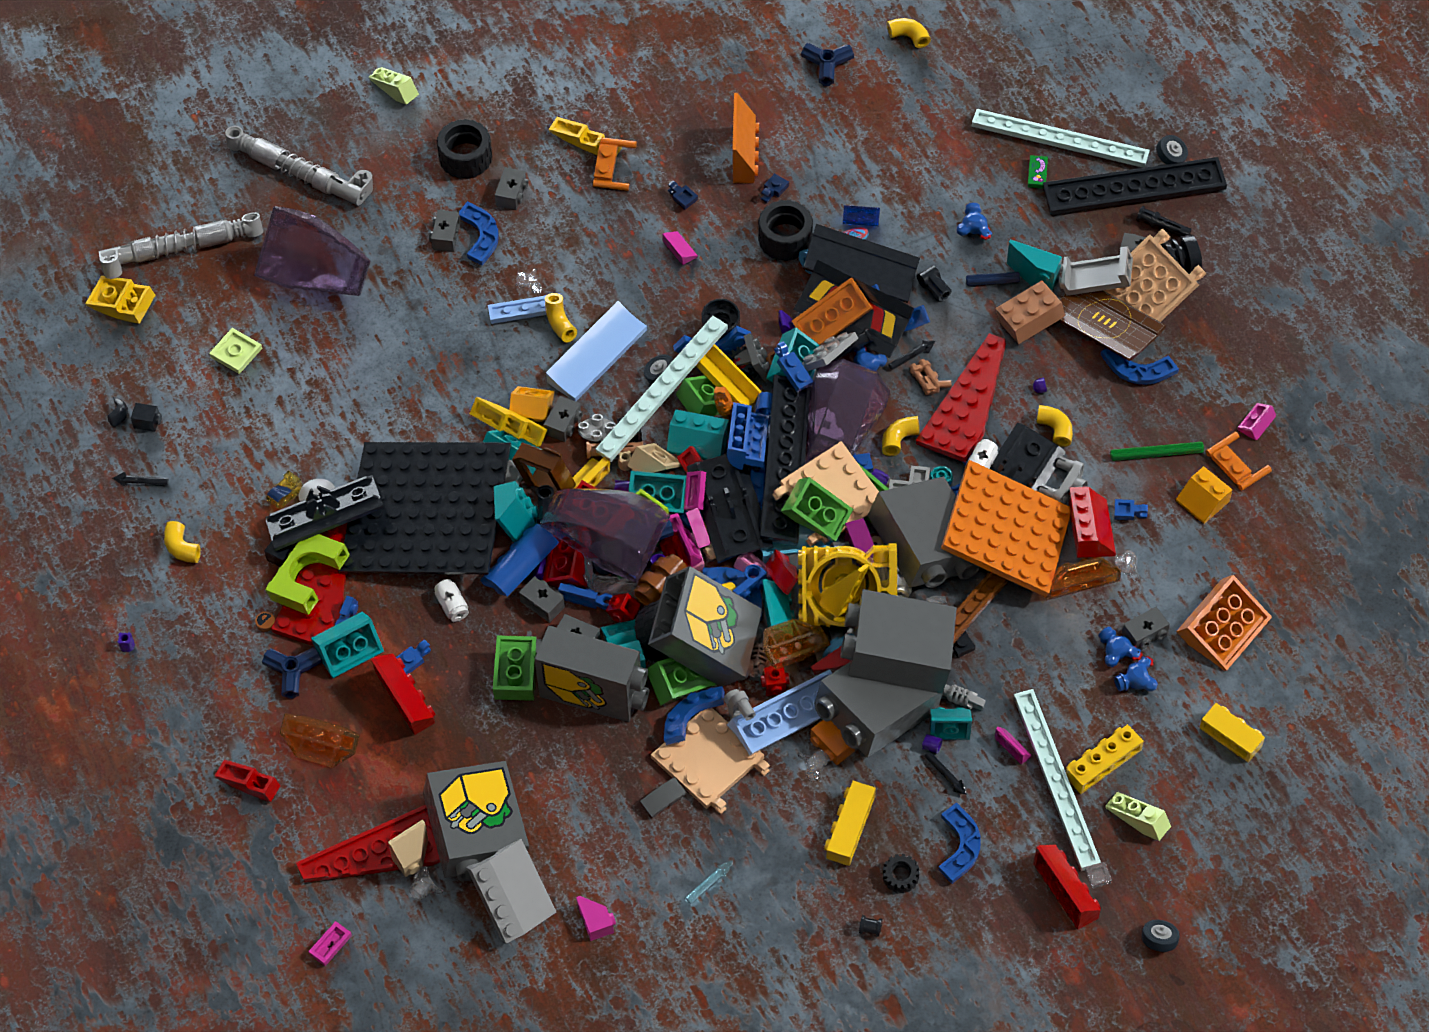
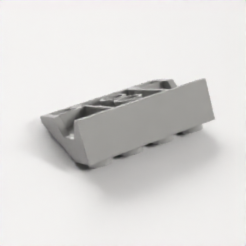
[466,839,556,944]

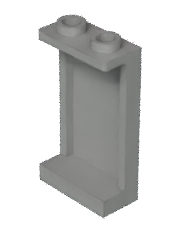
[1059,246,1133,296]

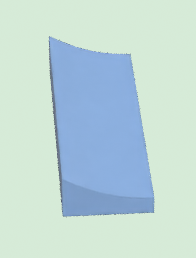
[546,301,647,401]
[727,669,832,755]

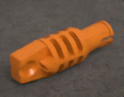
[714,387,733,423]

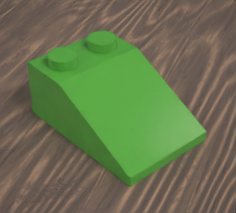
[676,375,719,417]
[781,477,854,542]
[493,635,537,700]
[647,658,717,706]

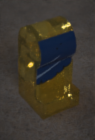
[266,470,302,509]

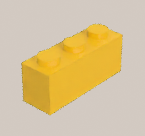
[1200,703,1265,763]

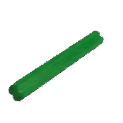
[1110,442,1204,461]

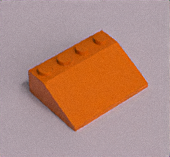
[733,93,759,183]
[1176,575,1272,671]

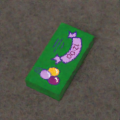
[1028,155,1048,189]

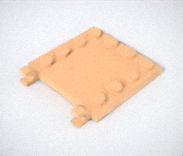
[1103,229,1206,322]
[772,441,879,547]
[651,708,770,814]

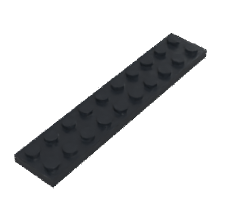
[1043,157,1227,215]
[759,375,811,546]

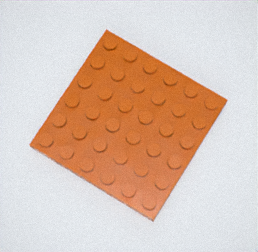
[941,460,1071,597]

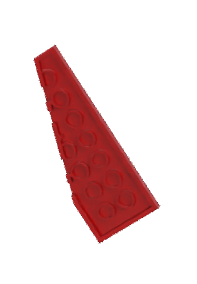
[916,333,1006,463]
[271,523,348,646]
[296,805,440,883]

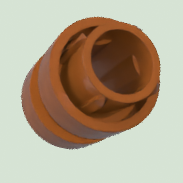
[634,554,687,606]

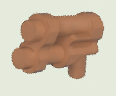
[909,359,952,395]

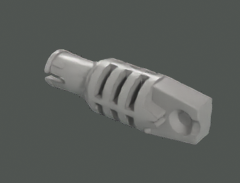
[942,684,986,711]

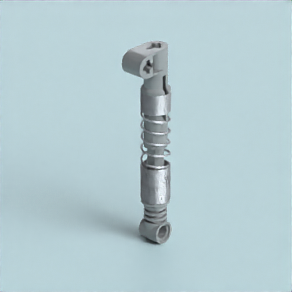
[225,126,373,206]
[99,212,263,279]

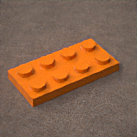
[792,278,873,346]

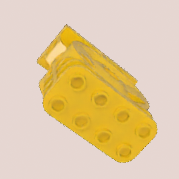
[798,543,897,627]

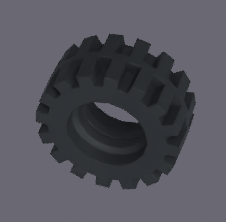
[882,854,919,893]

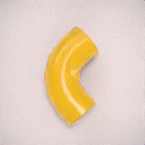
[886,18,931,48]
[545,293,577,343]
[1037,405,1073,447]
[882,416,920,456]
[164,521,200,563]

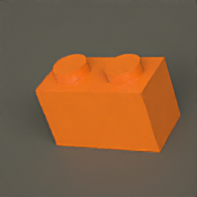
[810,720,855,765]

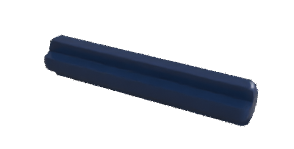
[966,272,1020,286]

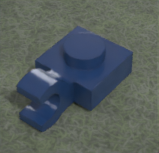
[761,173,789,203]
[668,180,698,210]

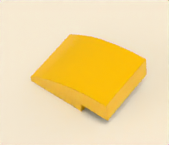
[85,275,156,324]

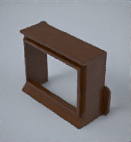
[512,442,576,497]

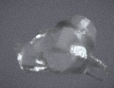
[515,268,542,294]
[1115,550,1139,581]
[798,749,830,782]
[409,866,443,900]

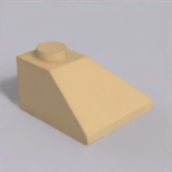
[627,443,682,473]
[388,819,428,877]

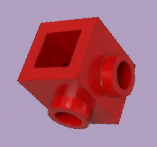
[606,593,641,623]
[760,665,790,696]

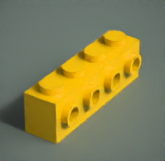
[1066,724,1144,794]
[824,781,876,866]

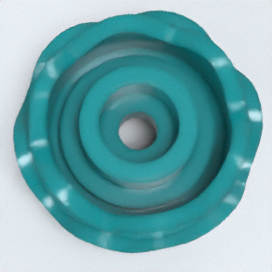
[929,466,953,485]

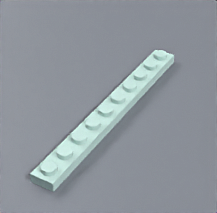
[972,109,1150,168]
[596,316,728,462]
[1014,689,1101,871]

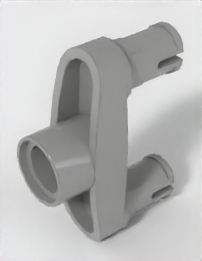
[1038,456,1088,504]
[723,689,756,721]

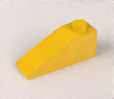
[819,563,870,617]

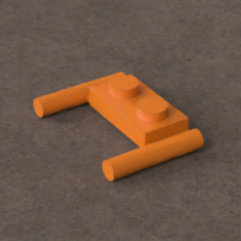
[593,137,637,191]
[1205,432,1272,491]

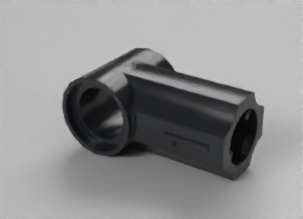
[917,266,952,301]
[537,485,555,526]

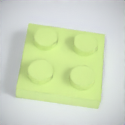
[209,328,262,374]

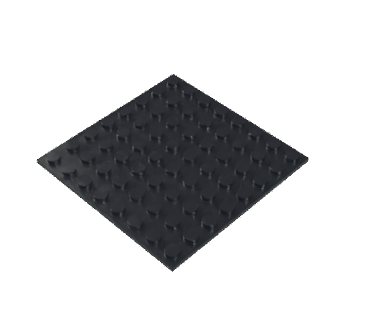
[338,442,511,575]

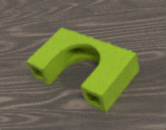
[265,534,350,615]

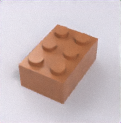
[996,281,1065,344]

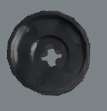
[1161,234,1202,274]
[701,299,740,340]

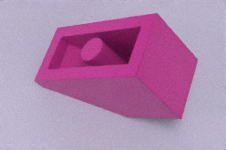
[576,896,616,941]

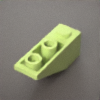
[369,67,419,104]
[1106,792,1171,841]

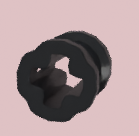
[859,915,883,937]

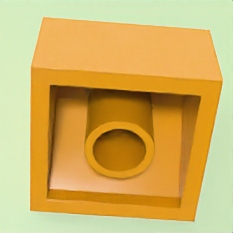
[509,386,554,422]
[1176,466,1233,524]

